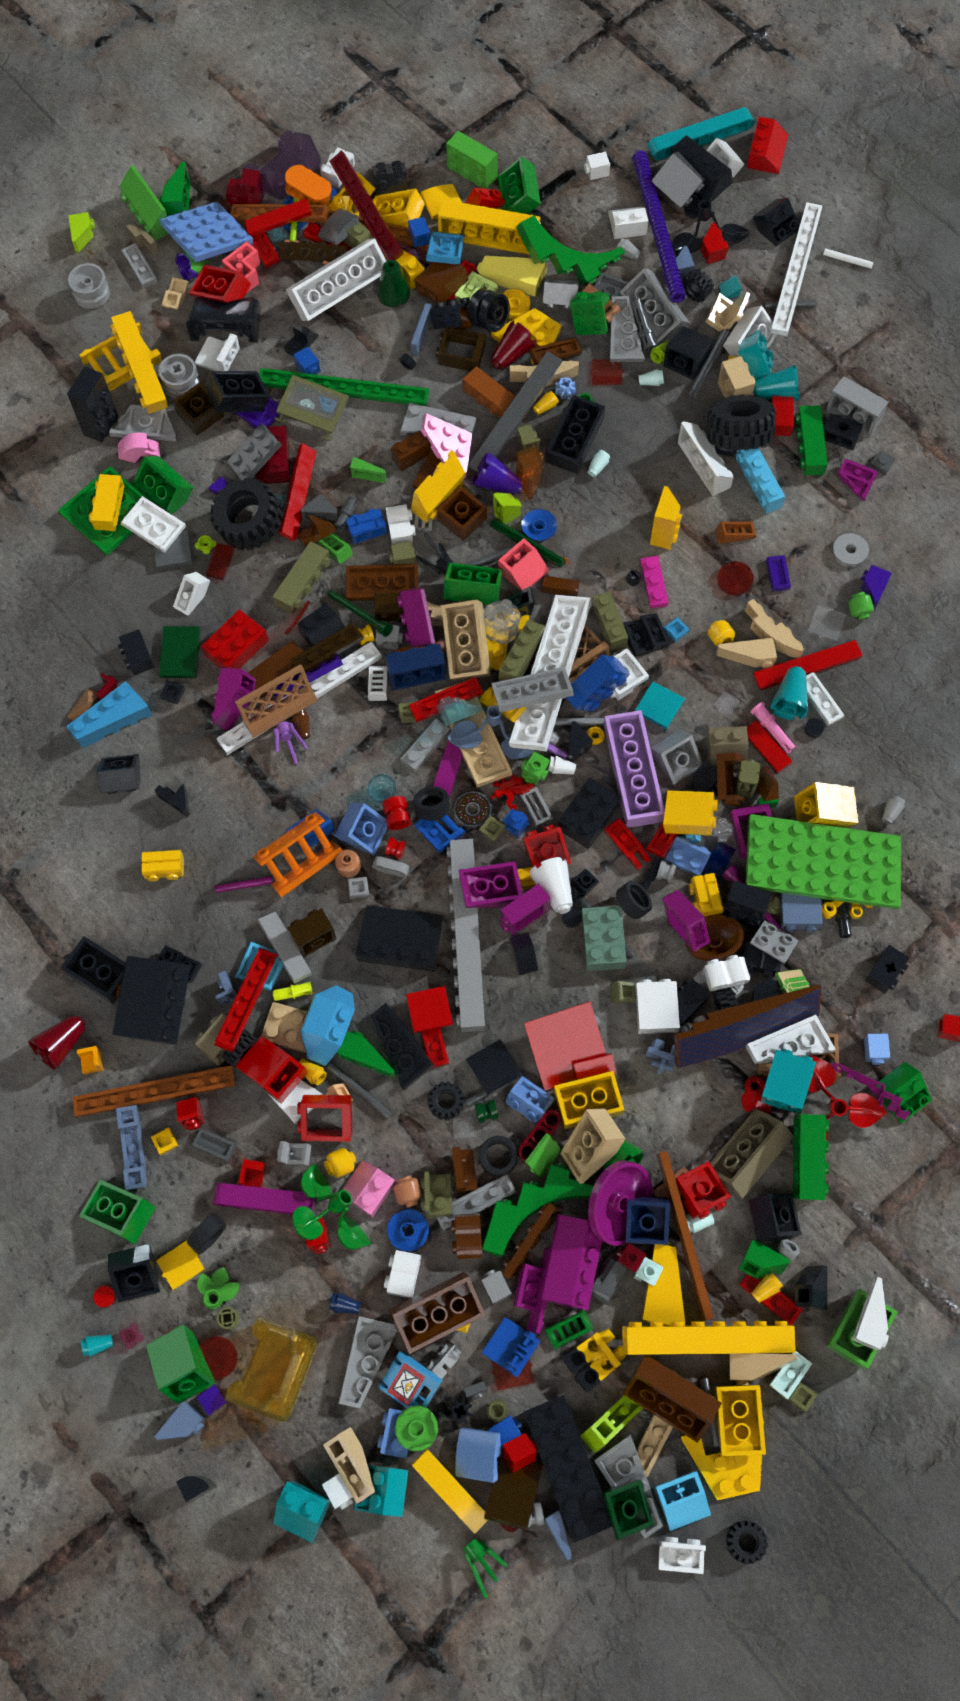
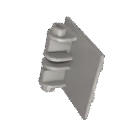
[750,920,799,964]

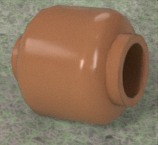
[335,850,361,878]
[393,1175,423,1208]

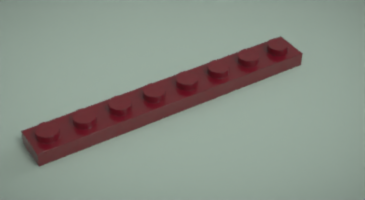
[329,150,404,261]

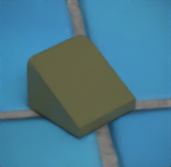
[610,981,636,1003]

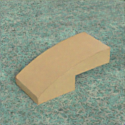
[162,277,190,310]

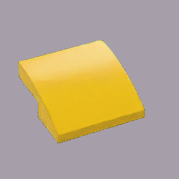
[420,184,462,219]

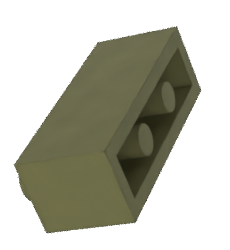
[592,591,628,653]

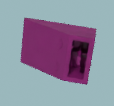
[212,668,256,731]

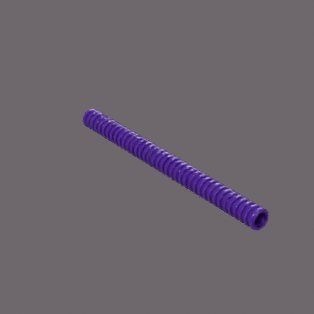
[632,150,686,303]

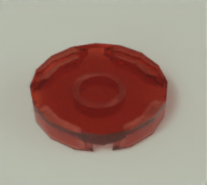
[717,561,754,596]
[199,1336,238,1380]

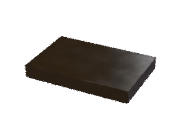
[484,1453,543,1530]

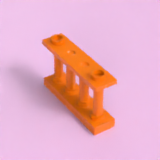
[253,812,343,898]

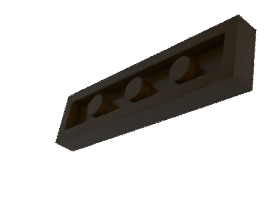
[291,623,363,675]

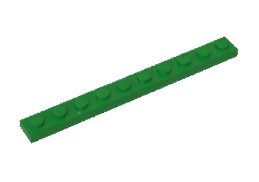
[259,368,430,407]

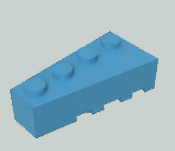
[66,681,153,748]

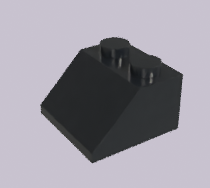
[97,754,141,794]
[748,1193,802,1242]
[107,1244,160,1302]

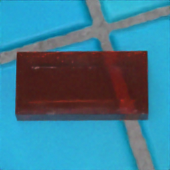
[206,543,235,580]

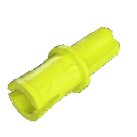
[272,982,313,1001]

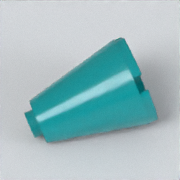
[753,365,800,401]
[770,666,808,720]

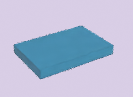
[426,231,464,265]

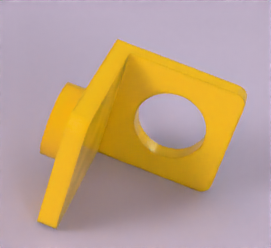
[330,196,359,217]

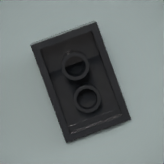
[297,603,360,660]

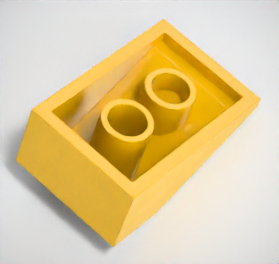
[373,189,425,228]
[713,1385,766,1456]

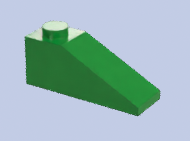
[337,1031,395,1078]

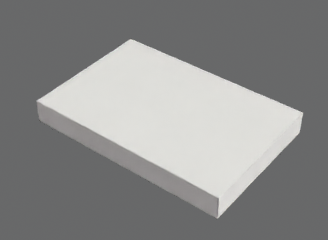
[121,496,186,553]

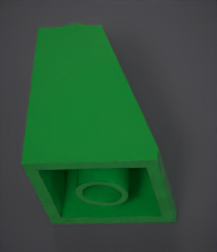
[146,1324,215,1404]

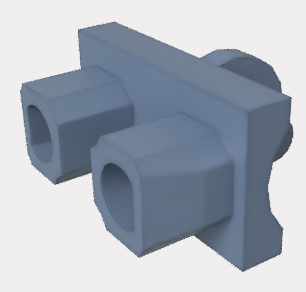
[646,1039,677,1074]

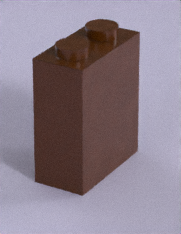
[414,262,469,303]

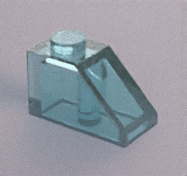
[436,696,482,727]

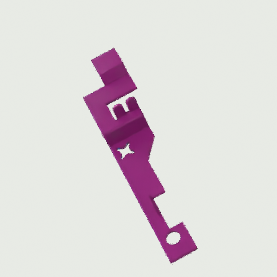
[832,1062,910,1120]

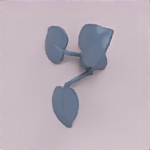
[448,705,533,759]

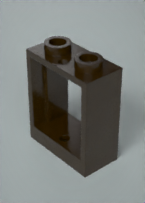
[436,327,486,371]

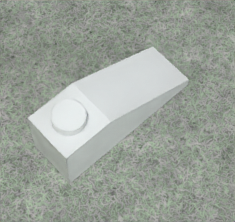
[852,1277,889,1351]

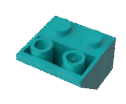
[738,330,774,380]
[354,1464,408,1517]

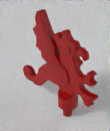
[491,775,534,810]

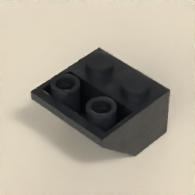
[753,198,800,246]
[722,880,772,930]

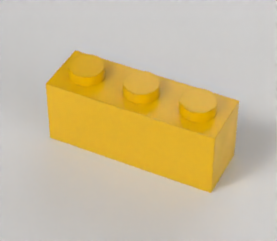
[89,474,124,531]

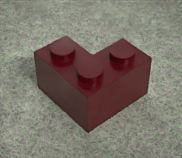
[226,168,264,206]

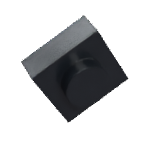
[160,680,185,705]

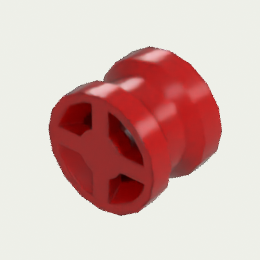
[385,837,406,860]

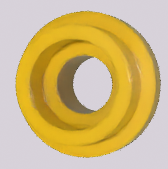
[587,726,605,745]

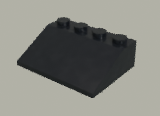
[356,905,444,972]
[112,956,191,1045]

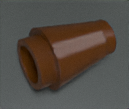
[291,711,310,740]

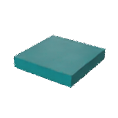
[635,682,685,730]

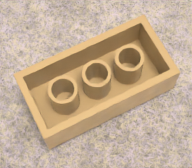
[441,600,491,681]

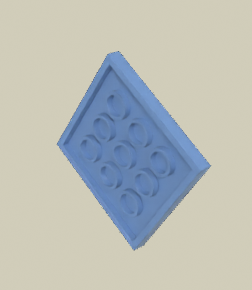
[160,202,253,262]

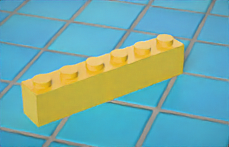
[110,311,168,414]

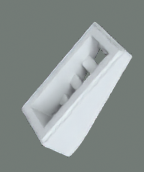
[368,666,388,701]

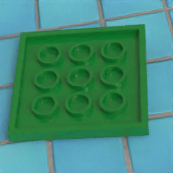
[58,466,150,556]

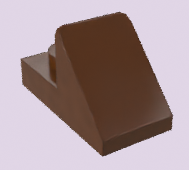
[297,515,337,547]

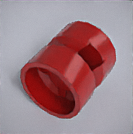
[382,796,412,830]

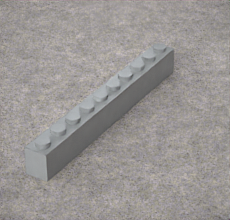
[447,839,485,1032]

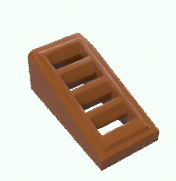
[716,522,757,543]

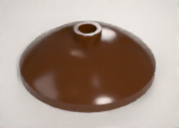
[685,915,744,961]

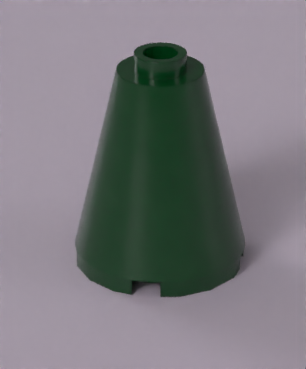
[377,260,410,307]

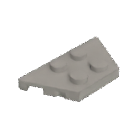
[109,405,177,442]

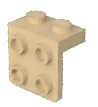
[705,292,750,332]

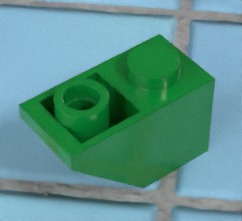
[738,1240,791,1279]

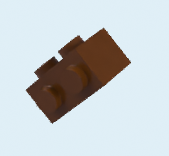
[391,431,430,472]

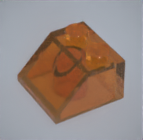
[516,446,544,500]

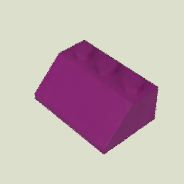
[397,587,435,647]

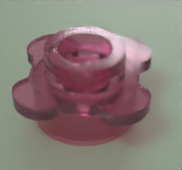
[119,1323,144,1349]

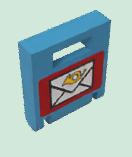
[379,1351,443,1408]

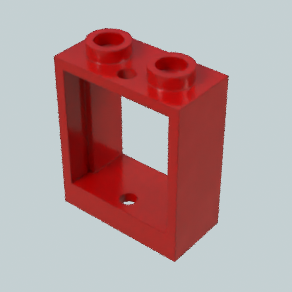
[297,1095,352,1142]

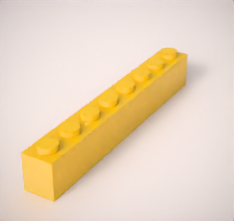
[622,1321,795,1355]

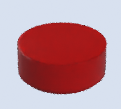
[93,1286,116,1308]

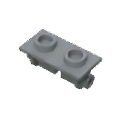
[423,1340,462,1379]

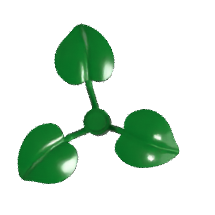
[292,1163,371,1250]

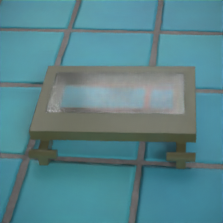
[275,375,349,441]

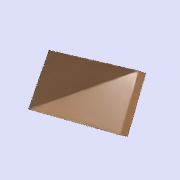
[67,688,99,721]

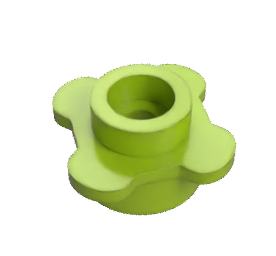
[195,535,217,554]

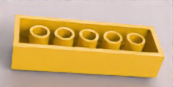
[438,200,540,255]

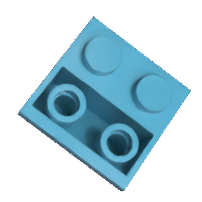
[654,1471,711,1531]

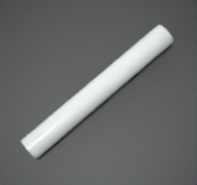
[823,248,874,269]

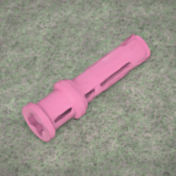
[750,702,796,754]

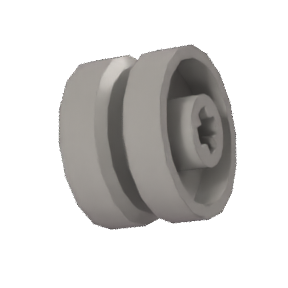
[68,263,110,309]
[158,354,200,399]

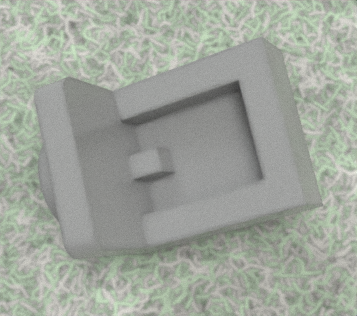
[277,1141,312,1166]

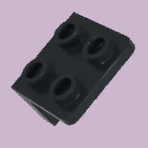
[372,161,408,195]
[430,297,470,329]

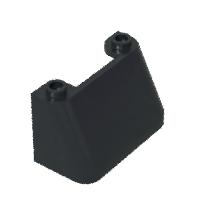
[186,297,261,342]

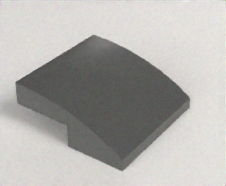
[318,208,359,245]

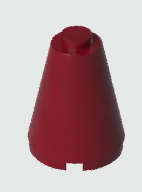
[491,320,537,370]
[28,1016,85,1070]

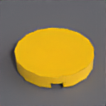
[503,289,531,320]

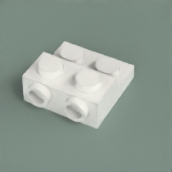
[610,649,649,701]

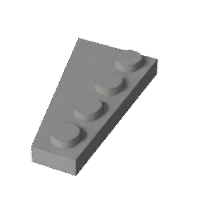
[400,403,476,435]
[338,1316,397,1408]
[594,1434,664,1539]

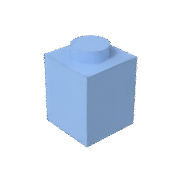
[864,1034,890,1065]

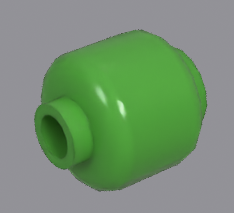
[848,592,874,620]

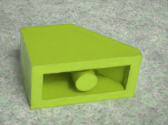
[68,212,95,253]
[493,493,522,524]

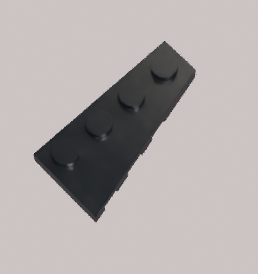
[371,1003,435,1091]

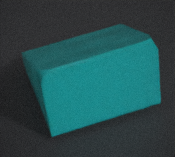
[718,276,741,299]

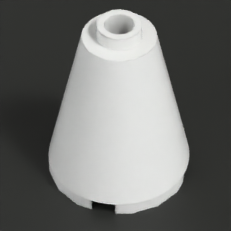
[530,857,573,914]

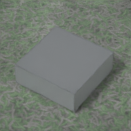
[348,877,369,899]

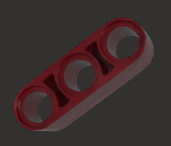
[518,1110,561,1164]

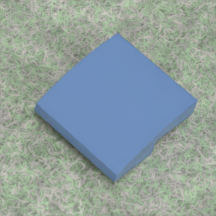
[455,1427,501,1483]

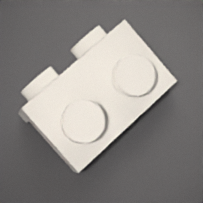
[658,1537,706,1574]

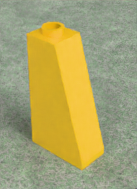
[641,1242,685,1326]

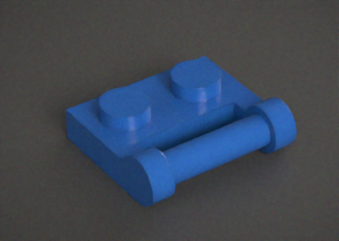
[414,815,465,854]

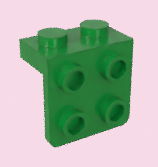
[570,291,610,335]

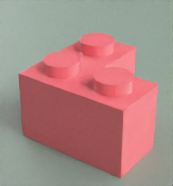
[222,241,260,293]

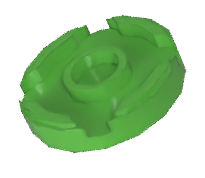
[395,1405,438,1451]

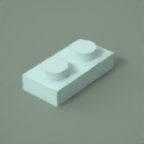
[769,1351,812,1399]

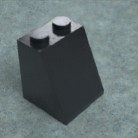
[663,326,714,380]

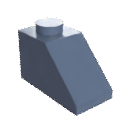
[154,1401,206,1440]

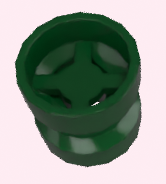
[474,1099,499,1123]

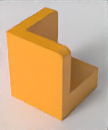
[76,1046,104,1075]

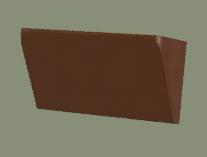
[542,576,580,597]
[756,766,779,801]

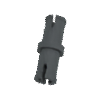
[333,496,359,532]

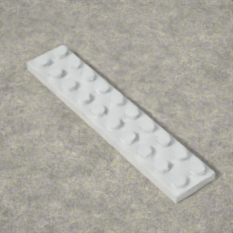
[509,595,591,751]

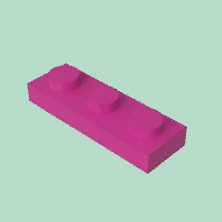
[640,556,669,609]

